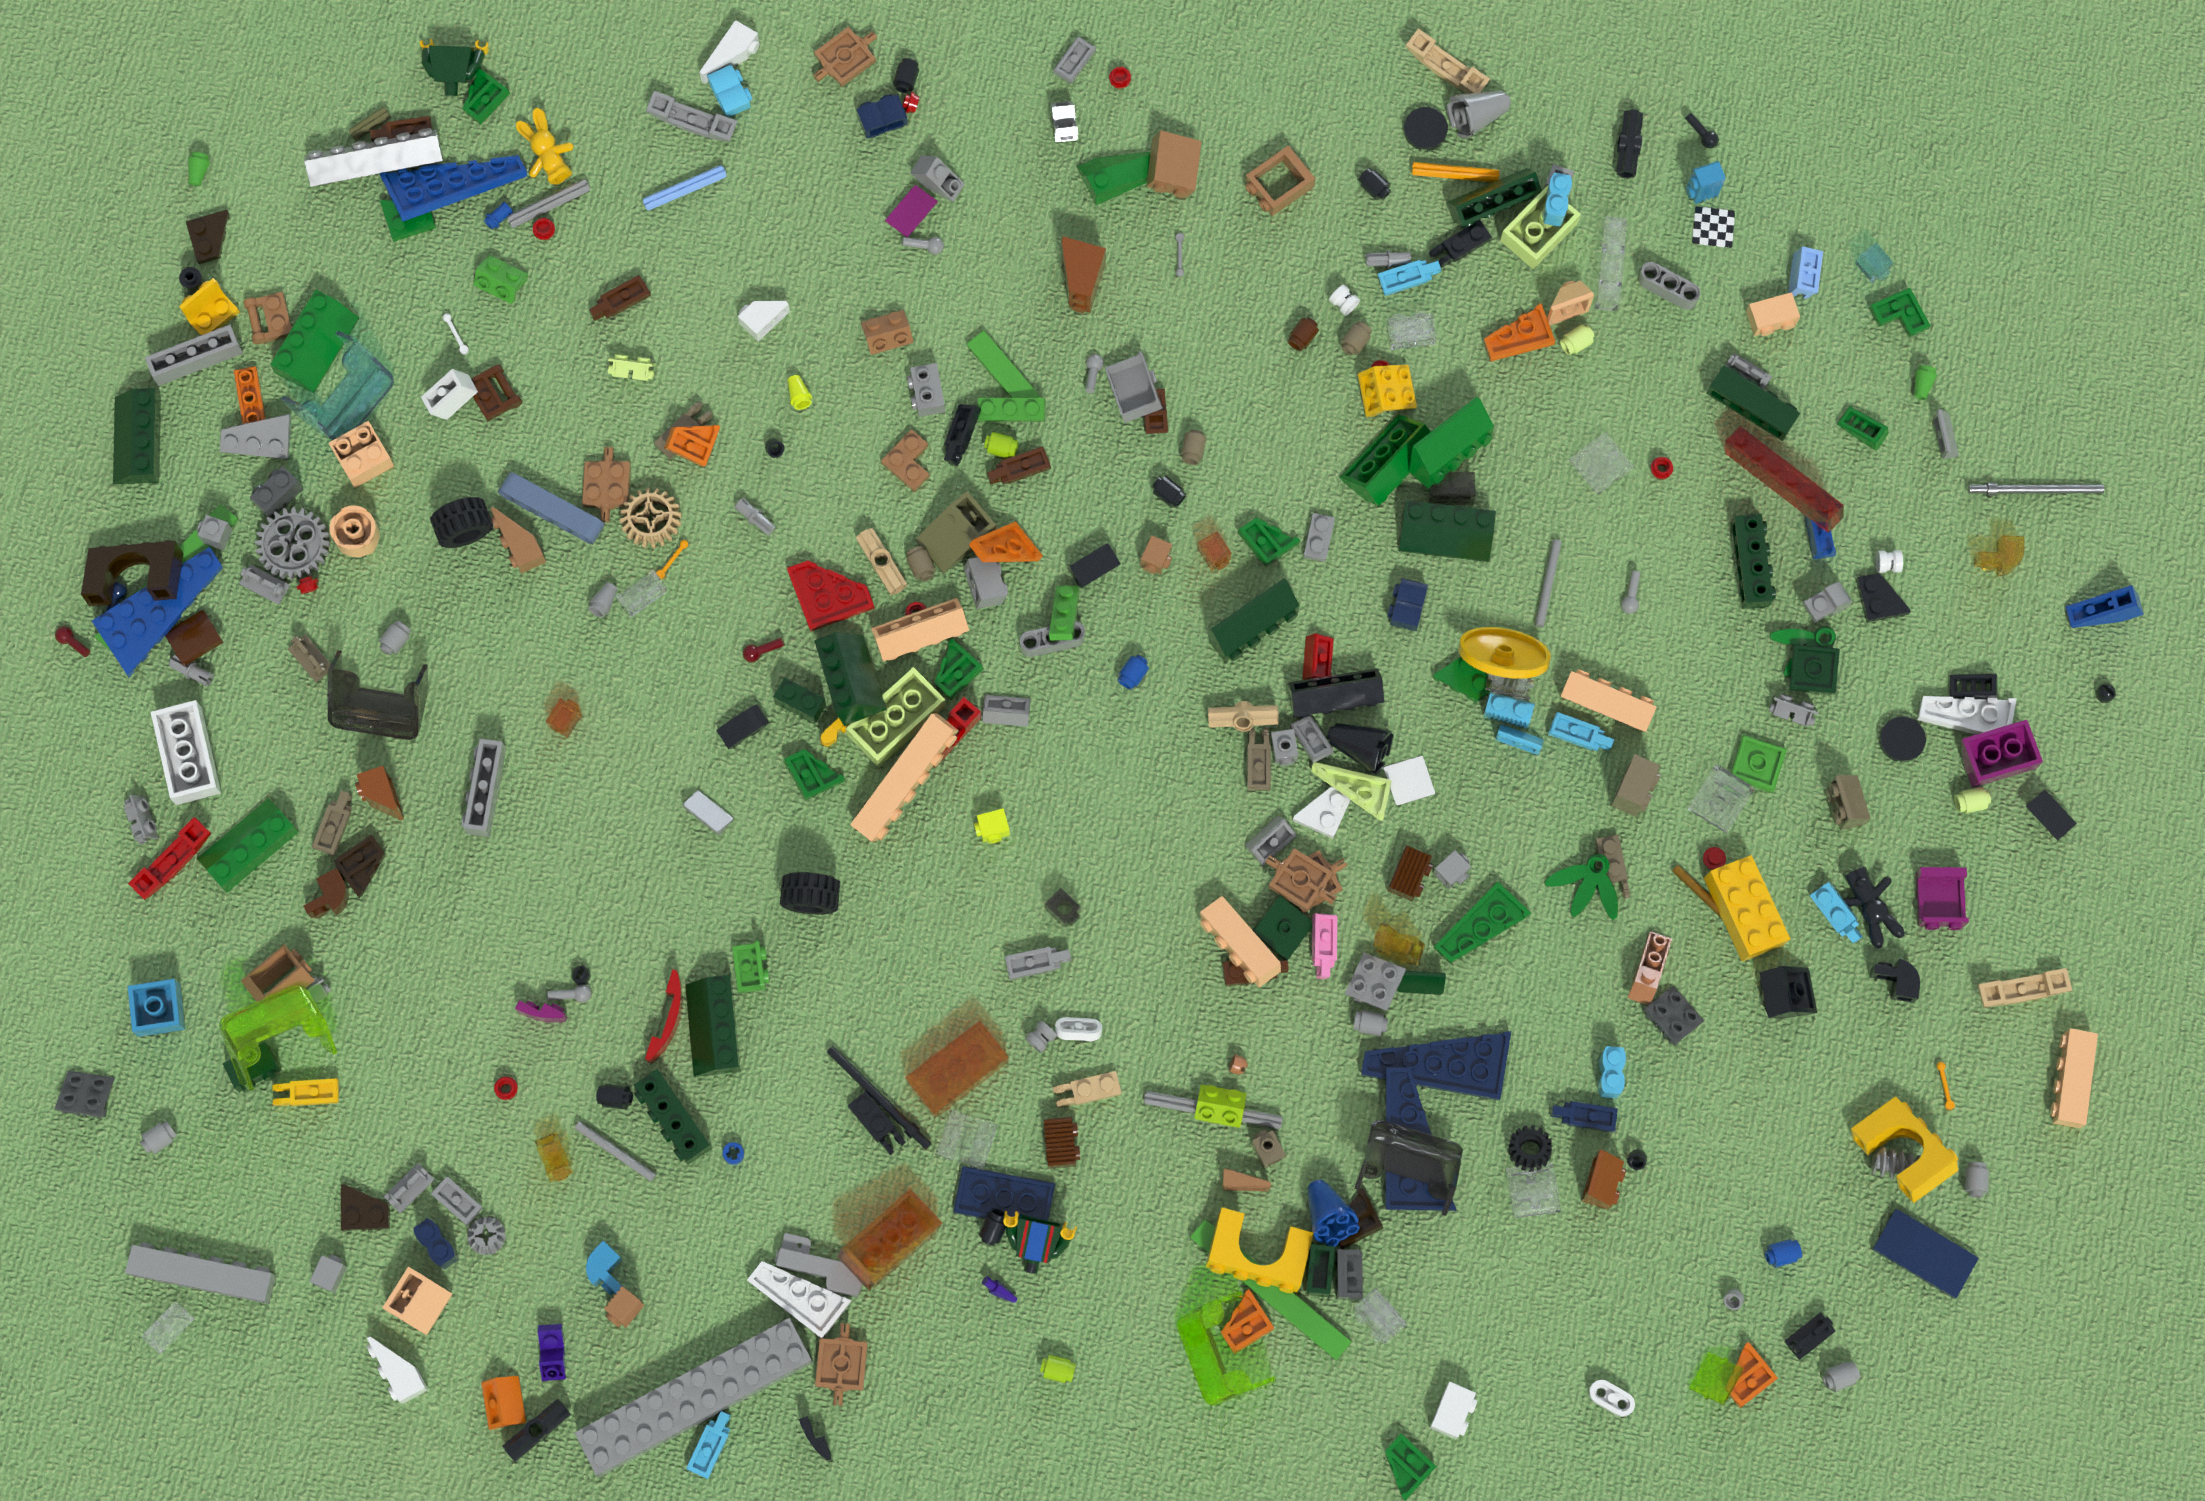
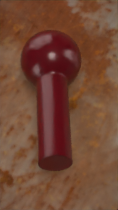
[55,626,90,657]
[742,637,785,663]

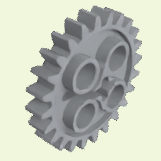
[255,507,331,581]

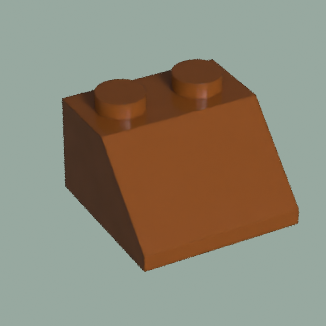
[355,766,404,820]
[1582,1150,1626,1210]

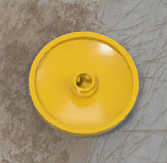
[1458,627,1551,679]

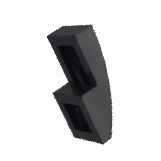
[716,704,770,749]
[799,1416,833,1463]

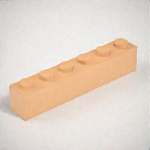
[850,714,959,842]

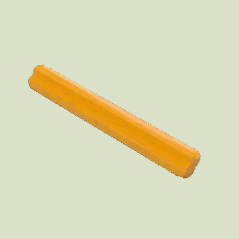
[1412,162,1500,182]

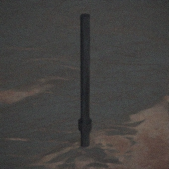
[827,1046,932,1150]

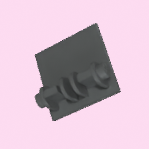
[1643,986,1704,1046]
[54,1071,115,1119]

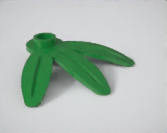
[1769,626,1836,677]
[1544,854,1618,920]

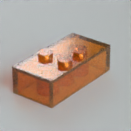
[905,1021,1009,1119]
[838,1189,942,1292]

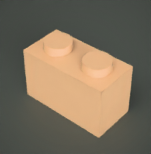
[1746,292,1800,336]

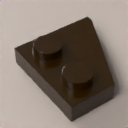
[186,210,230,264]
[333,834,386,898]
[341,1184,390,1231]
[1338,1187,1384,1249]

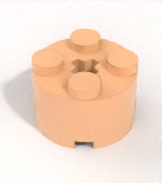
[330,506,380,557]

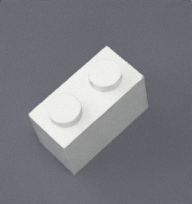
[421,369,478,420]
[1430,1382,1478,1439]

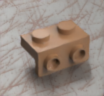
[861,310,913,355]

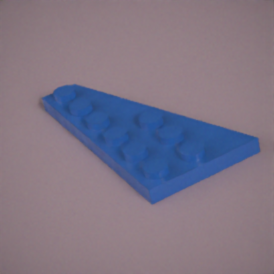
[379,155,528,222]
[92,547,223,678]

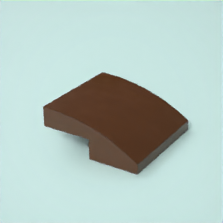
[165,610,224,666]

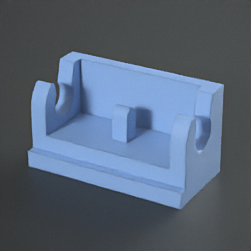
[1788,246,1823,299]

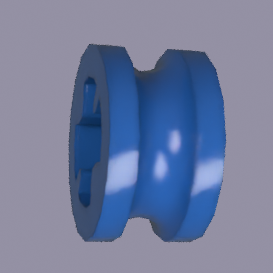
[722,1142,745,1165]

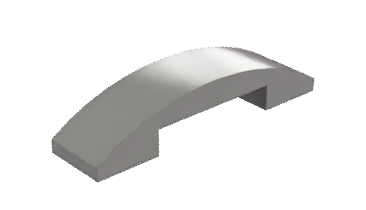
[646,91,737,142]

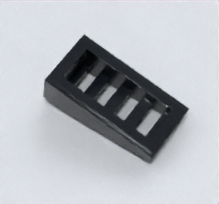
[1950,674,1998,700]

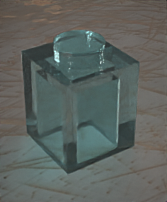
[1855,243,1893,283]

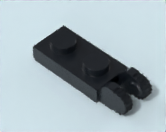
[1429,220,1492,268]
[848,1091,906,1155]

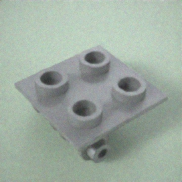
[1345,952,1406,1011]

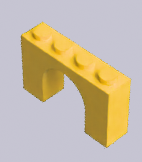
[1851,1096,1958,1203]
[1205,1207,1313,1293]

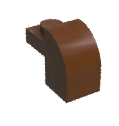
[303,868,349,918]

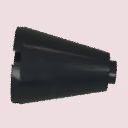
[1327,723,1394,774]

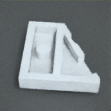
[1293,787,1351,839]

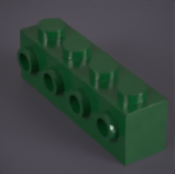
[1447,168,1542,227]
[1706,365,1800,441]
[1731,514,1776,609]
[634,1069,712,1165]

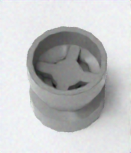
[1025,1020,1057,1053]

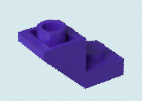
[537,1324,566,1381]

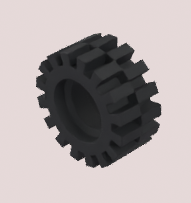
[1508,1125,1552,1172]

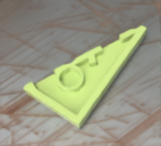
[1311,762,1392,821]

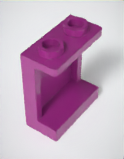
[1916,867,1969,930]

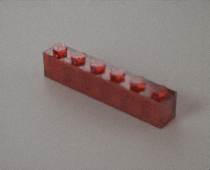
[1725,426,1844,533]

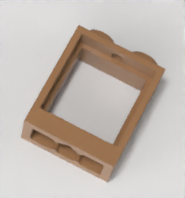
[1245,145,1316,216]
[241,944,315,1017]

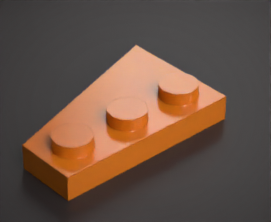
[969,521,1043,562]

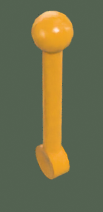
[656,540,688,580]
[1936,1062,1955,1110]

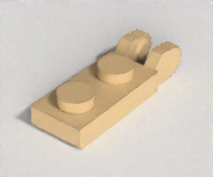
[1053,1071,1122,1108]

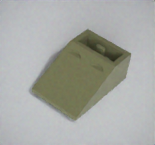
[915,491,996,574]

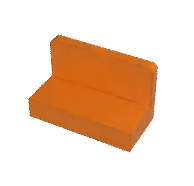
[481,1376,526,1430]

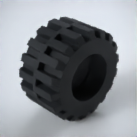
[430,497,493,548]
[780,872,841,915]

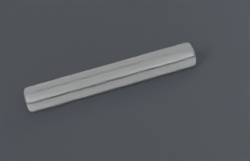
[507,179,590,228]

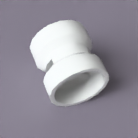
[1329,284,1360,316]
[1876,550,1903,573]

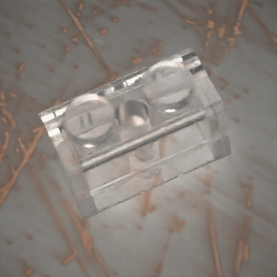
[1387,311,1436,350]
[1353,1288,1407,1344]

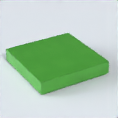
[1729,735,1787,793]

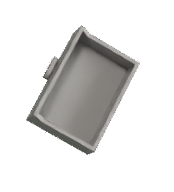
[1105,351,1163,423]

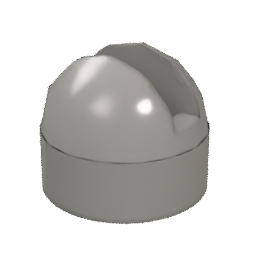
[1724,1289,1744,1310]

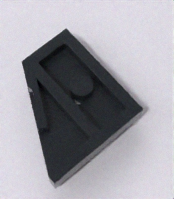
[1856,573,1911,623]

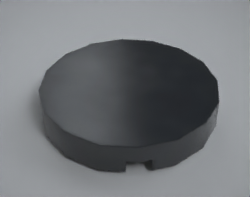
[1404,107,1448,151]
[1879,717,1926,762]

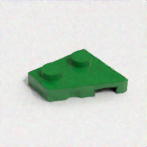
[463,69,510,125]
[380,200,436,242]
[1237,517,1300,567]
[934,639,984,700]
[783,749,845,801]

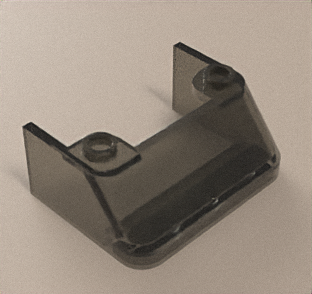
[327,650,428,740]
[1354,1120,1463,1216]

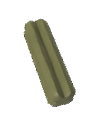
[349,107,390,140]

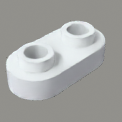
[1055,1017,1102,1042]
[1589,1380,1635,1417]

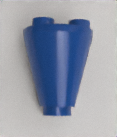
[1308,1180,1359,1247]

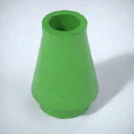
[188,152,210,186]
[1914,365,1937,400]

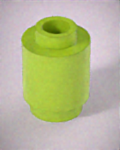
[984,432,1019,459]
[1040,1355,1076,1383]

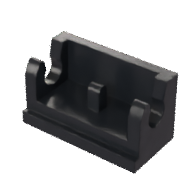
[1067,543,1121,588]
[2026,790,2077,841]

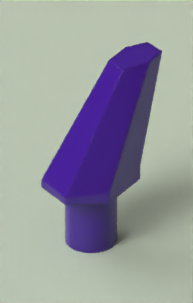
[982,1276,1018,1303]

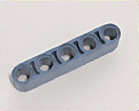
[498,472,605,545]

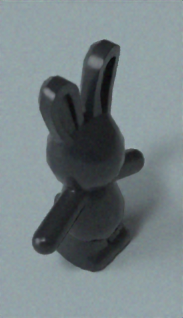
[1843,866,1905,949]

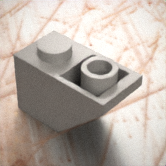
[910,155,965,202]

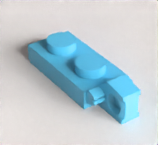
[1378,260,1441,296]
[1548,712,1614,751]
[1810,882,1863,943]
[686,1411,731,1480]

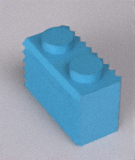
[1686,161,1726,204]

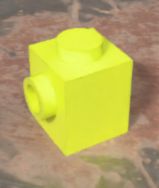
[974,808,1010,844]

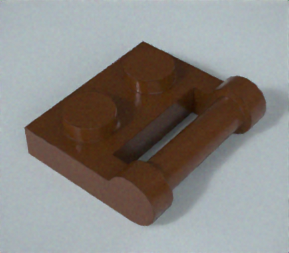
[471,364,523,422]

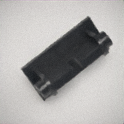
[1784,1312,1836,1360]

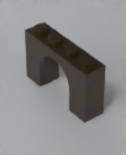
[81,540,184,607]

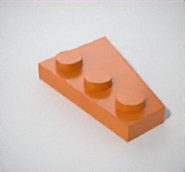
[1484,303,1555,362]

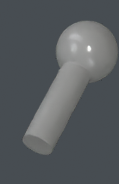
[902,237,944,255]
[1086,354,1104,393]
[1621,571,1641,614]
[547,984,592,1003]

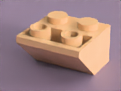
[329,421,394,488]
[382,1267,453,1335]

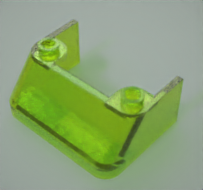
[219,985,338,1091]
[1177,1290,1276,1406]

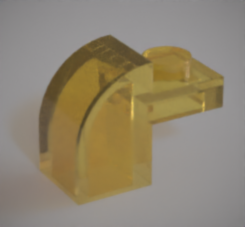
[1974,535,2025,577]
[1373,923,1425,966]
[535,1131,573,1183]

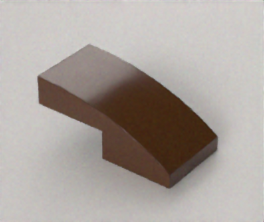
[1144,389,1168,434]

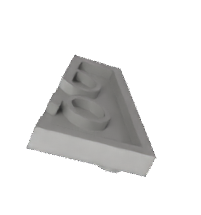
[220,413,291,459]

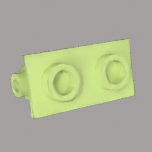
[608,354,656,381]

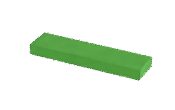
[966,331,1040,398]

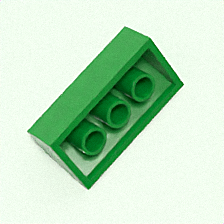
[270,290,359,393]
[1409,397,1494,488]
[1339,414,1431,506]
[197,798,299,893]

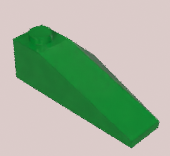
[1077,152,1151,205]

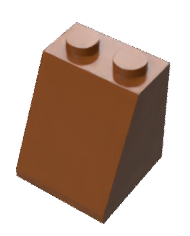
[1062,236,1106,313]

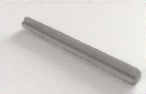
[1144,1091,1283,1129]

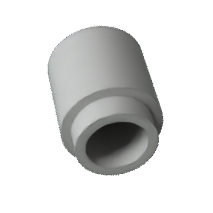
[378,620,411,655]
[1353,1010,1388,1036]
[140,1121,177,1154]
[1964,1162,1989,1198]
[1822,1361,1860,1392]

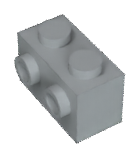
[907,363,945,417]
[963,557,1008,609]

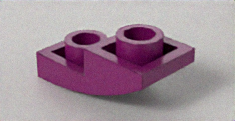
[515,1000,568,1023]

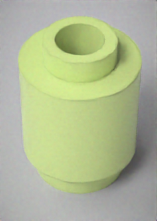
[1560,324,1594,355]
[1954,787,1991,814]

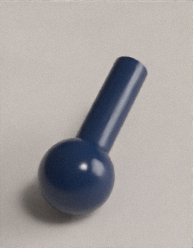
[104,582,127,613]

